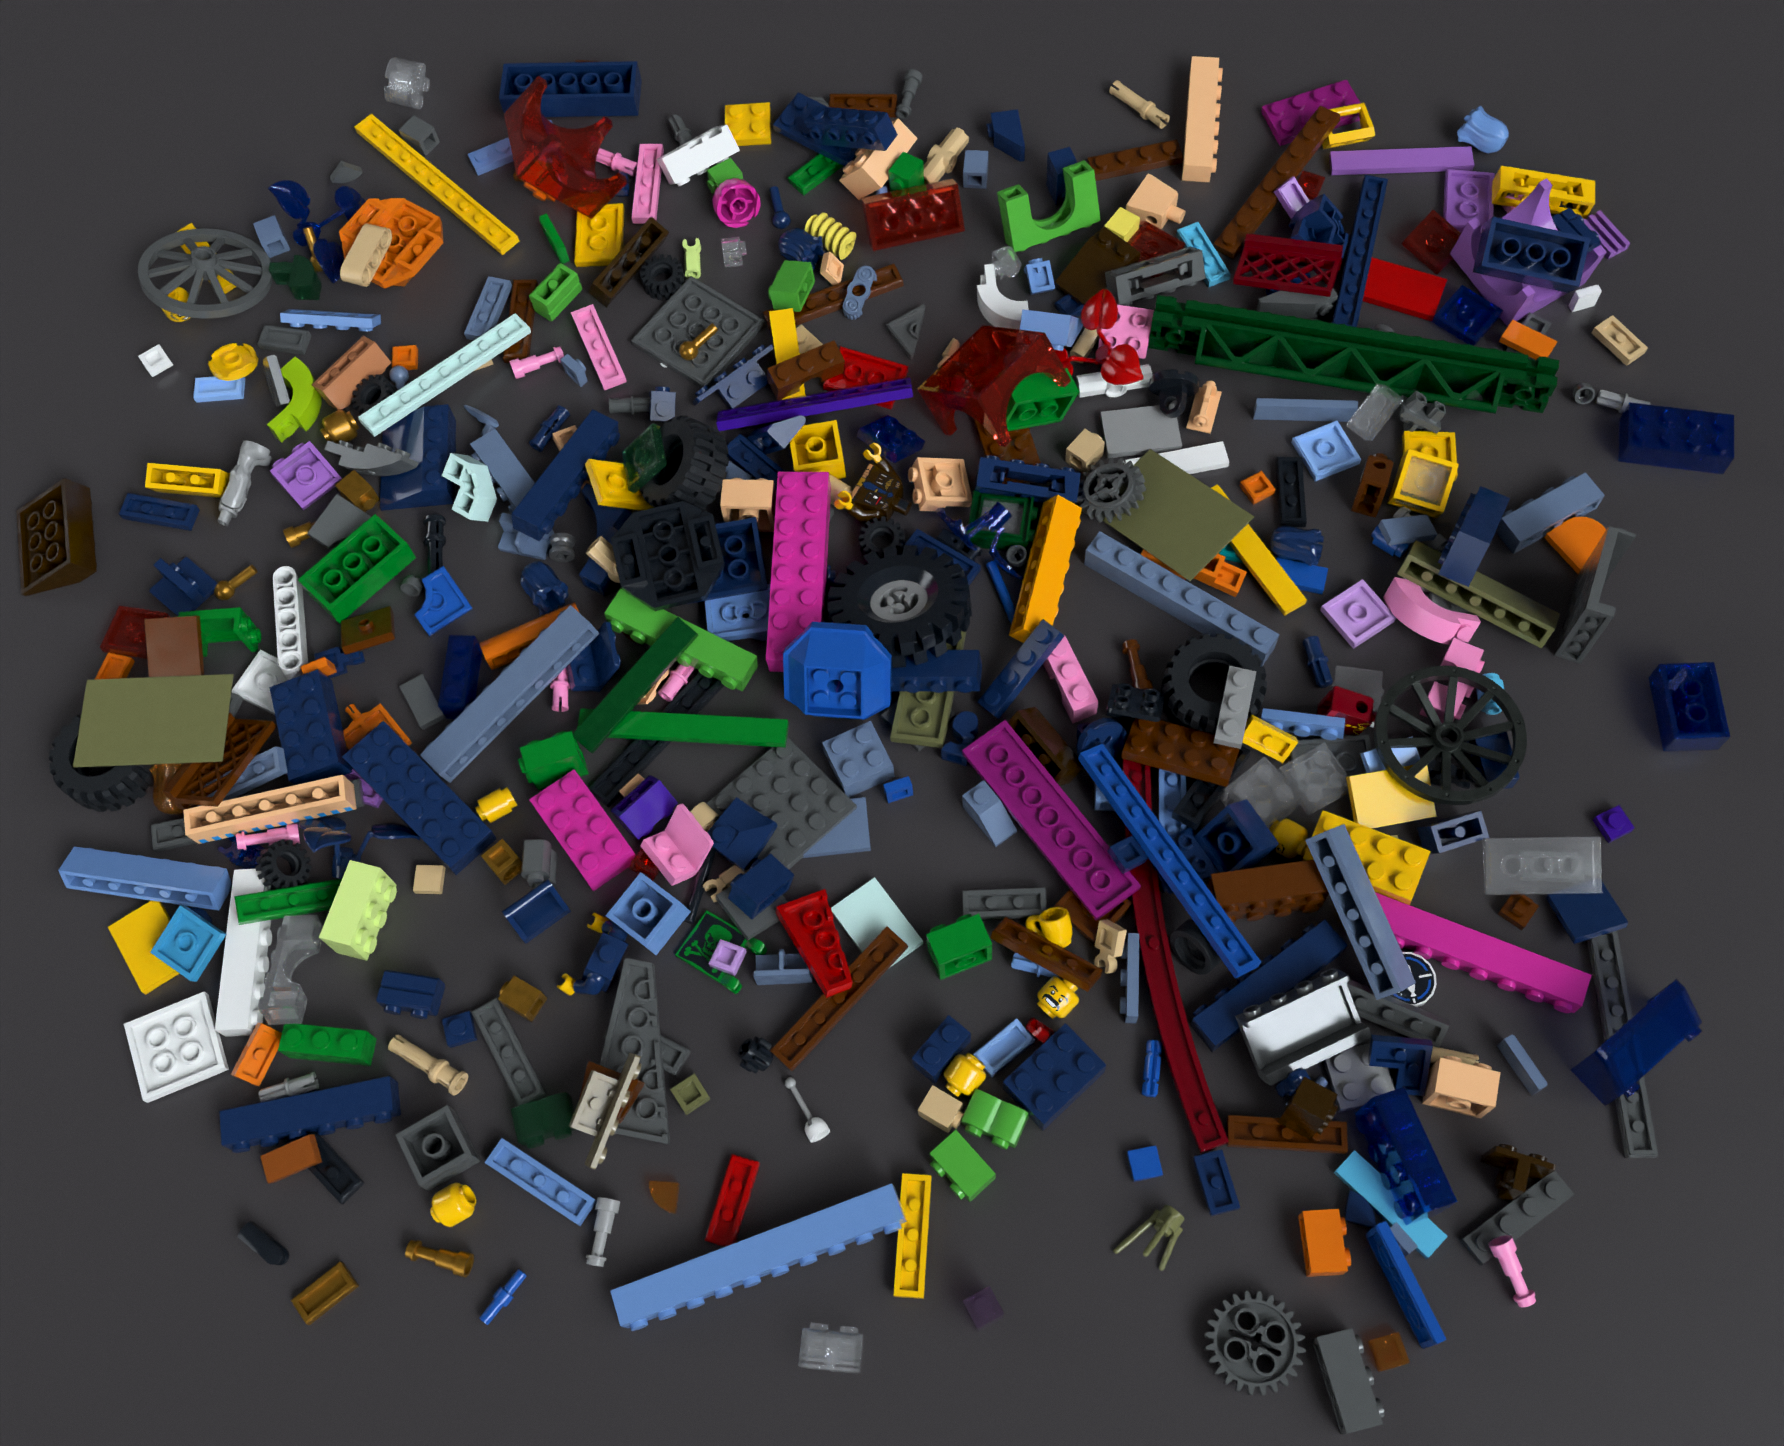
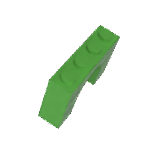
[997,160,1101,253]

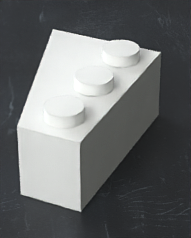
[656,124,740,187]

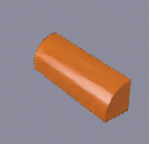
[479,602,580,670]

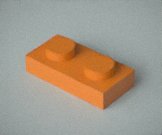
[231,1022,282,1087]

